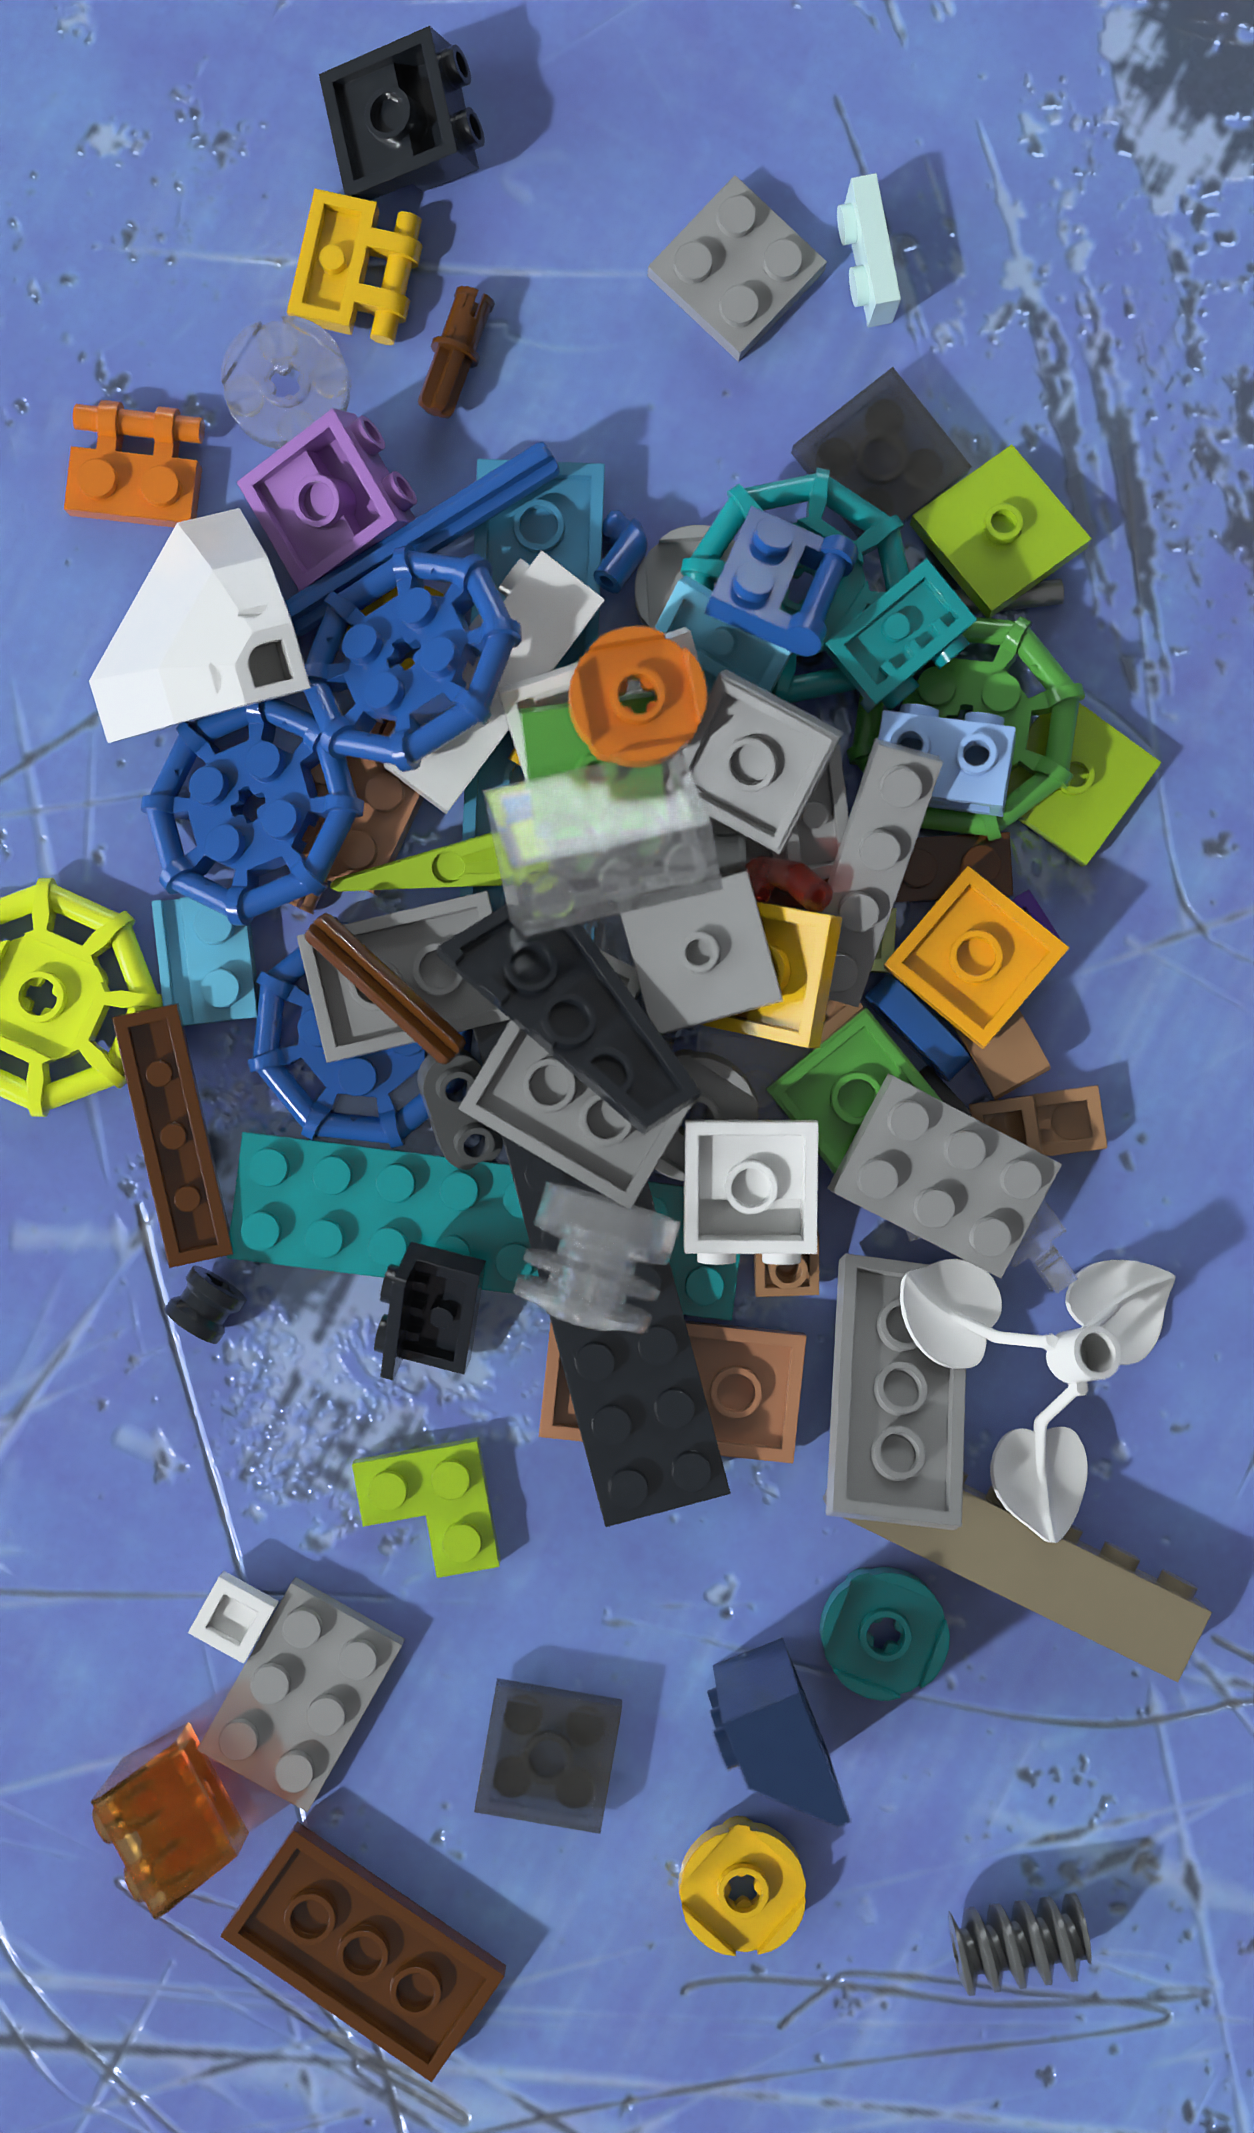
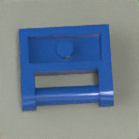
[704,506,858,656]

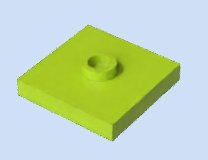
[910,444,1092,618]
[1007,702,1162,867]

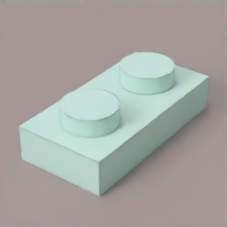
[837,173,901,328]

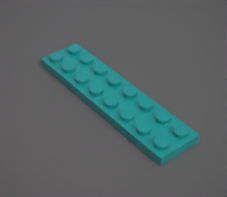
[227,1131,740,1321]

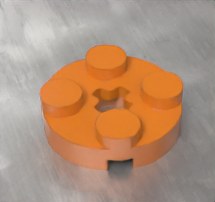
[568,626,707,768]

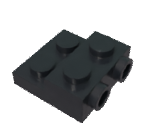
[319,26,485,201]

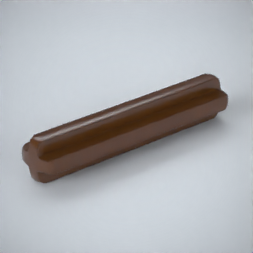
[304,913,466,1065]

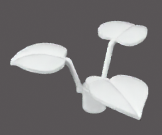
[900,1259,1176,1543]

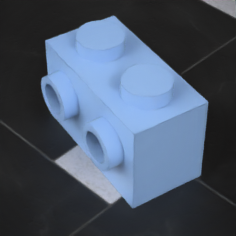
[878,704,1016,817]

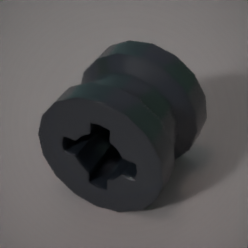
[164,1265,247,1344]

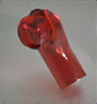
[745,856,833,912]

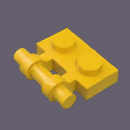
[287,188,423,345]

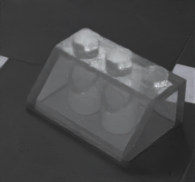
[483,750,723,936]

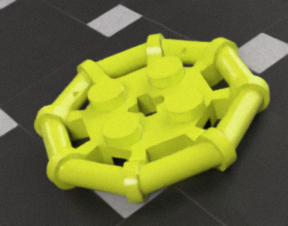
[0,878,163,1117]

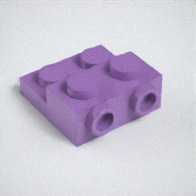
[237,408,417,591]

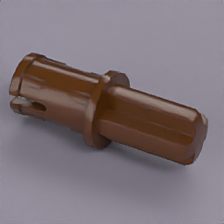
[418,286,495,419]

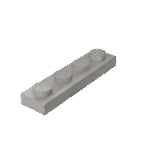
[818,738,943,1007]

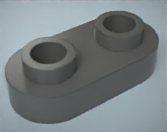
[417,1049,503,1170]

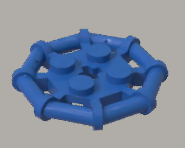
[302,545,522,772]
[141,698,364,926]
[247,916,473,1149]

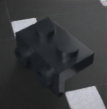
[374,1242,486,1380]

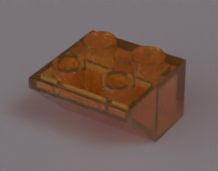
[91,1722,249,1920]

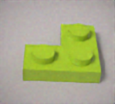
[352,1437,501,1578]

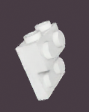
[684,1120,818,1265]

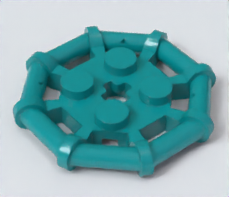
[680,467,909,703]

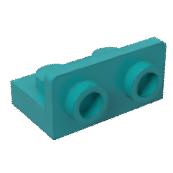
[823,558,977,713]

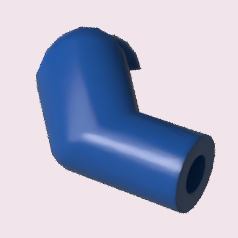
[593,510,648,594]

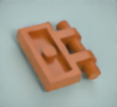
[64,400,205,528]

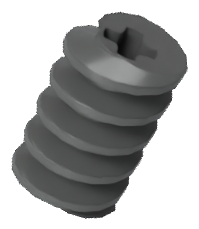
[948,1893,1092,1996]

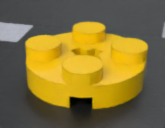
[678,1816,806,1956]

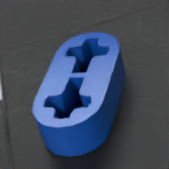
[864,974,972,1082]

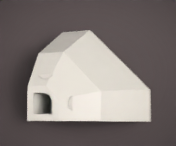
[89,508,310,743]

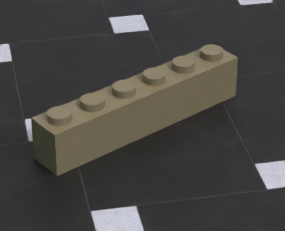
[823,1471,1212,1682]

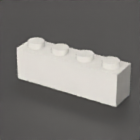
[384,550,605,814]

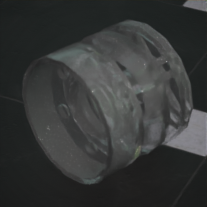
[513,1181,681,1333]

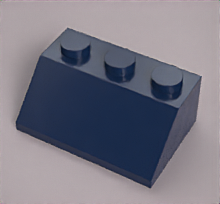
[707,1638,851,1827]

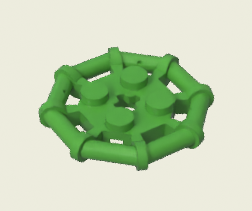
[846,616,1085,841]

